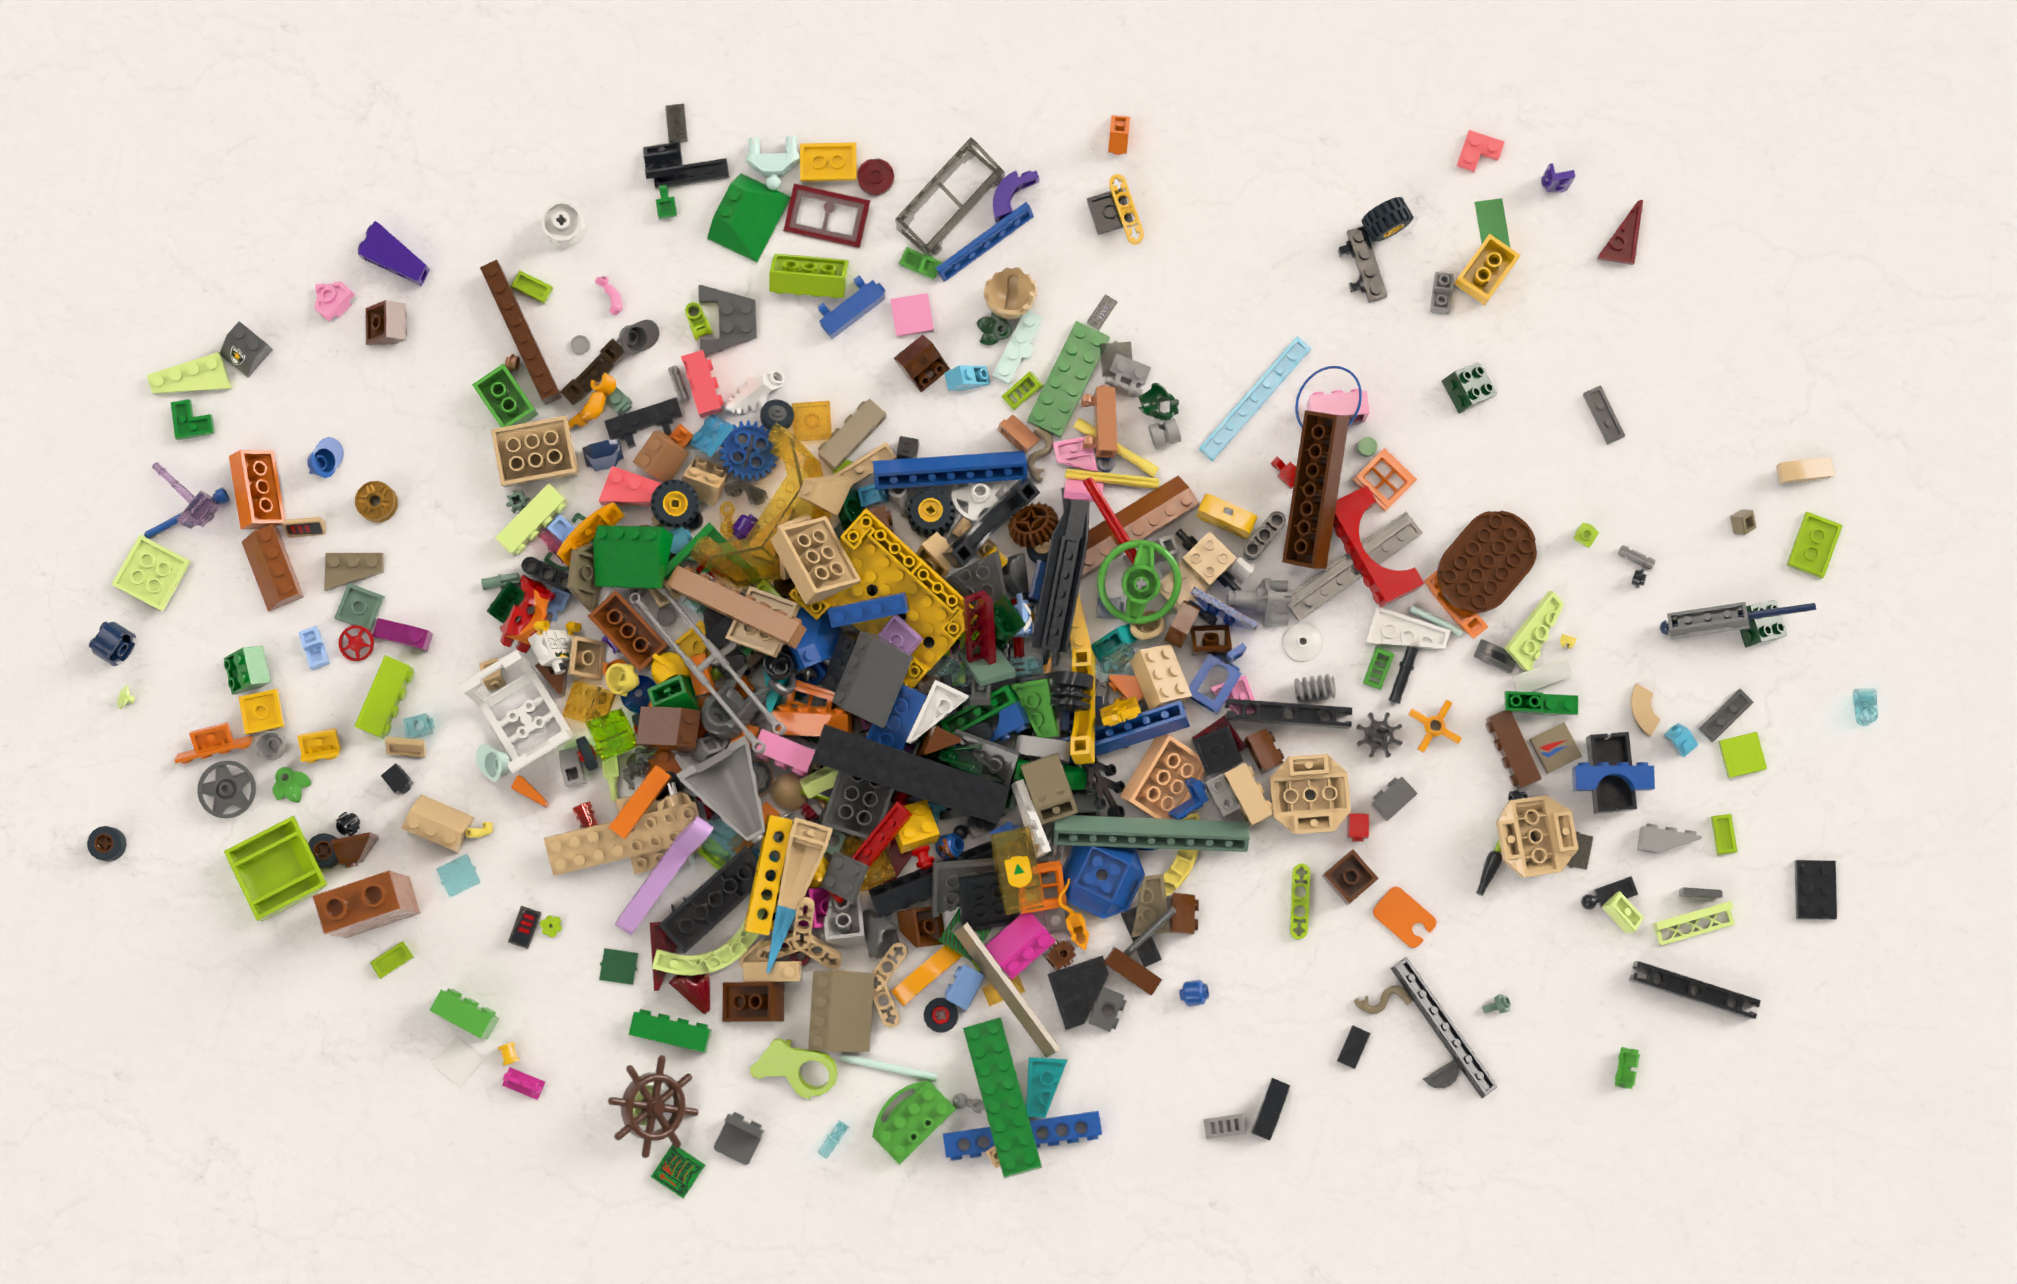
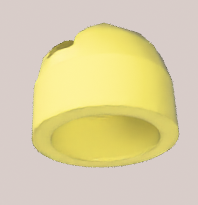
[1560,634,1577,649]

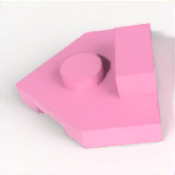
[315,281,355,322]

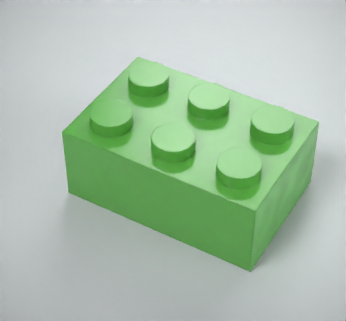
[472,363,538,427]
[429,988,499,1039]

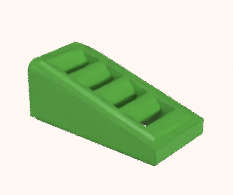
[1363,646,1394,690]

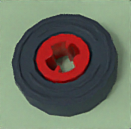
[923,998,958,1033]

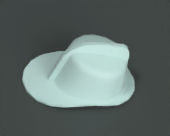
[476,744,511,782]

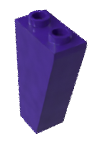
[357,221,430,286]

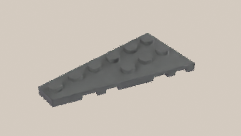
[897,549,1007,620]
[931,854,1049,918]

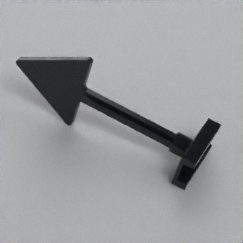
[940,672,1053,714]

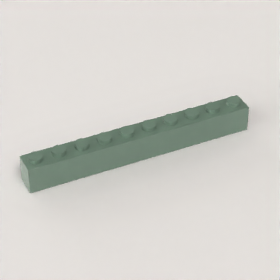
[1052,815,1250,852]

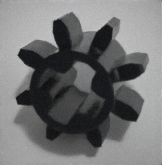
[336,811,360,836]

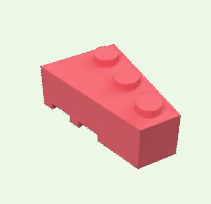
[681,350,724,418]
[599,466,662,506]

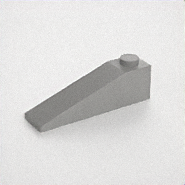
[824,891,866,947]

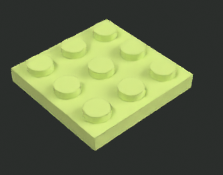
[111,535,191,611]

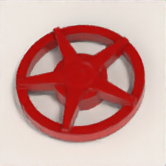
[338,625,374,661]

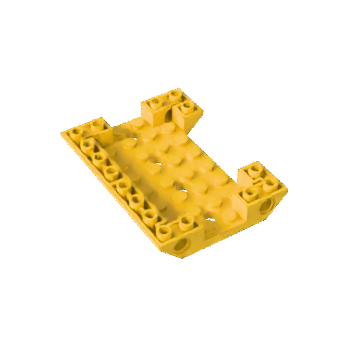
[789,508,978,689]

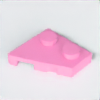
[1053,435,1098,472]

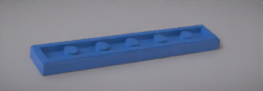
[936,202,1034,282]

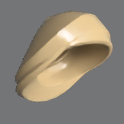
[1130,610,1166,640]
[771,773,808,811]

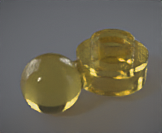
[841,836,863,856]

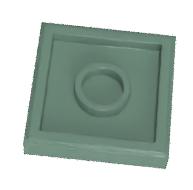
[334,583,385,632]

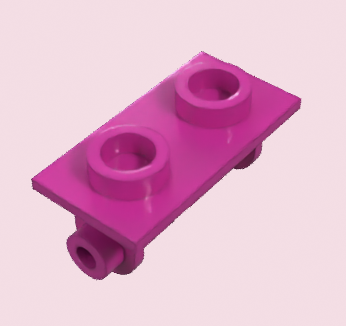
[502,1067,545,1100]

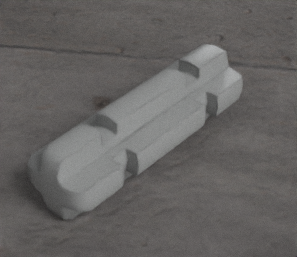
[668,365,689,402]
[1618,545,1656,569]

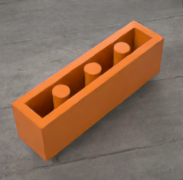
[772,704,853,737]

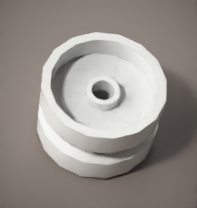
[541,200,586,248]

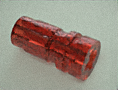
[572,801,598,829]

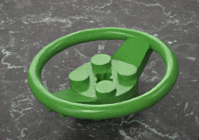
[1097,540,1181,624]

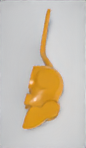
[1058,879,1089,950]

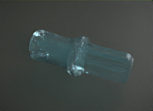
[818,1120,849,1158]

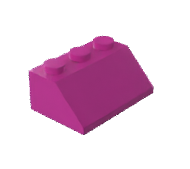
[984,913,1056,979]

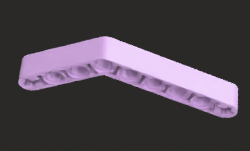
[614,816,714,935]

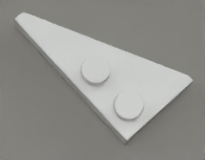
[906,680,969,744]

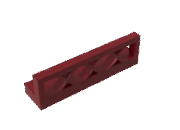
[963,590,996,665]

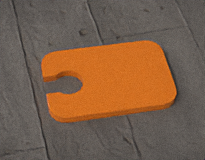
[1373,886,1436,948]

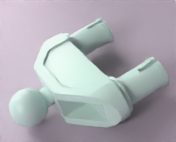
[746,136,800,190]

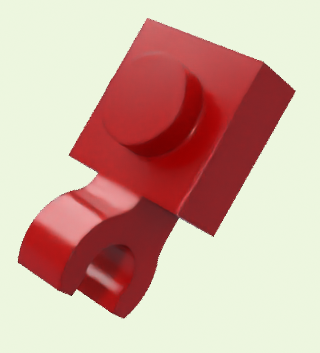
[1271,457,1296,489]

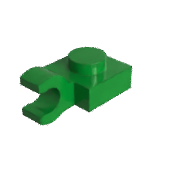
[656,185,678,219]

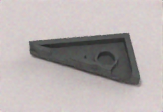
[954,729,1020,787]

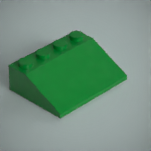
[593,525,674,589]

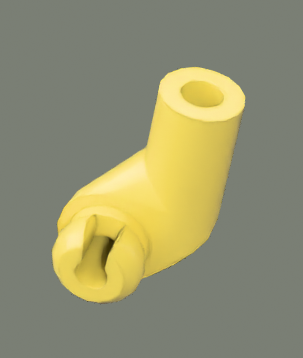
[465,822,494,838]

